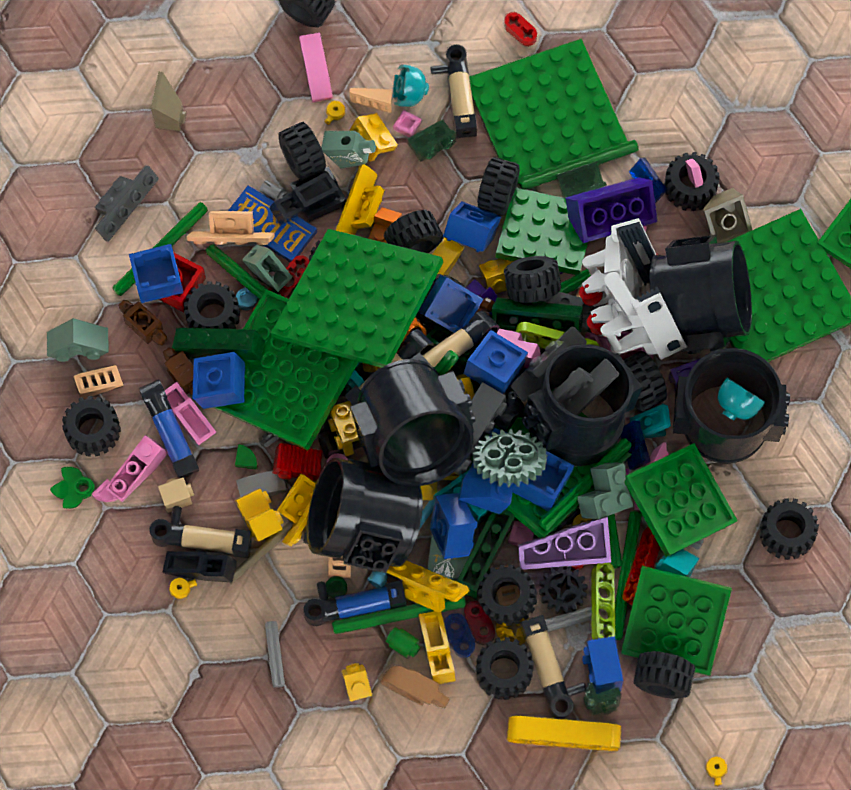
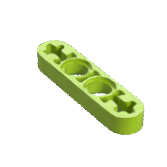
[516,322,600,349]
[591,563,615,640]

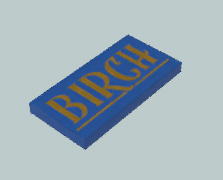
[228,185,317,262]

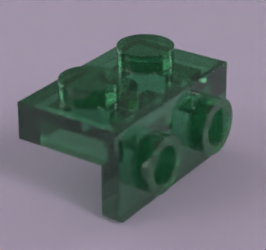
[407,119,456,162]
[556,161,607,198]
[583,682,622,716]

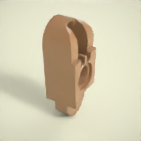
[380,666,450,708]

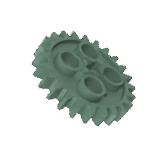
[473,429,547,487]

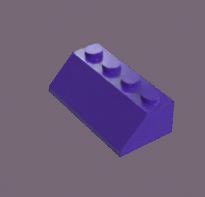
[565,177,658,243]

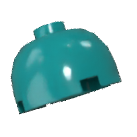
[392,64,429,107]
[718,378,765,421]

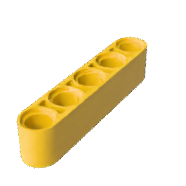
[507,716,621,751]

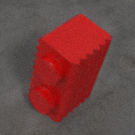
[272,443,323,481]

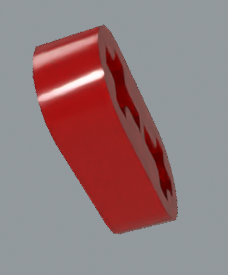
[504,12,537,47]

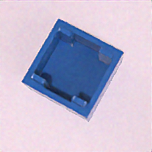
[443,201,501,252]
[129,244,184,303]
[419,274,483,333]
[464,330,528,394]
[193,352,245,409]
[513,451,574,511]
[430,493,478,559]
[582,636,624,697]

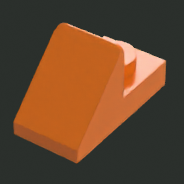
[368,207,402,243]

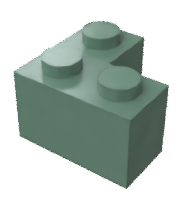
[47,318,109,362]
[578,462,633,519]

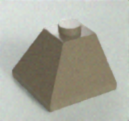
[151,71,187,131]
[703,188,753,243]

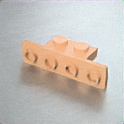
[187,211,275,245]

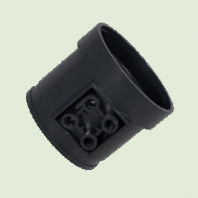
[650,235,752,354]
[522,344,642,466]
[673,348,790,464]
[350,359,476,486]
[307,458,423,573]

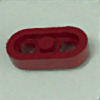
[464,601,495,645]

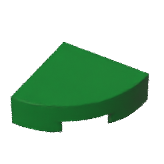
[235,444,258,470]

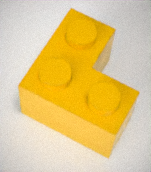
[235,488,284,542]

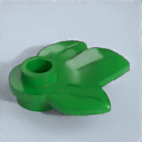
[50,467,95,509]

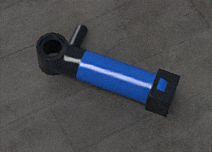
[139,379,199,479]
[303,581,406,626]

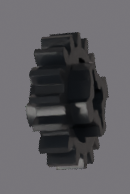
[539,566,588,614]

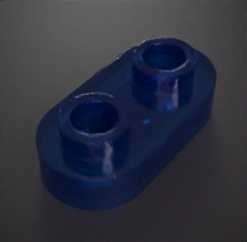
[444,613,476,658]

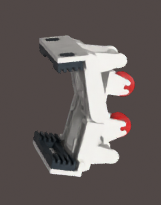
[579,218,687,360]

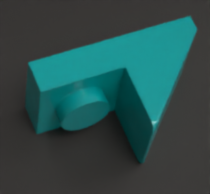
[630,404,671,440]

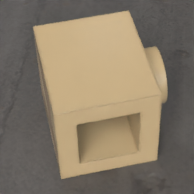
[158,477,194,513]

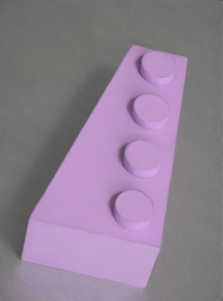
[518,516,611,570]

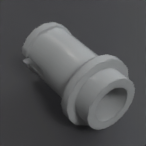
[260,180,288,201]

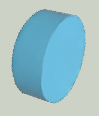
[236,288,258,310]

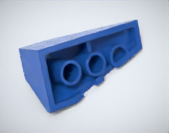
[459,428,514,515]

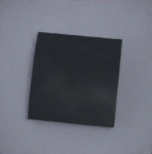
[290,167,347,222]

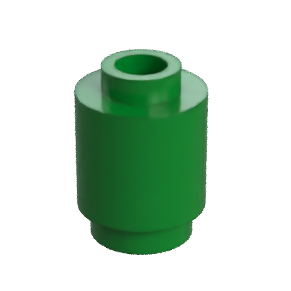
[386,627,421,659]

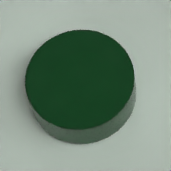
[326,576,348,598]

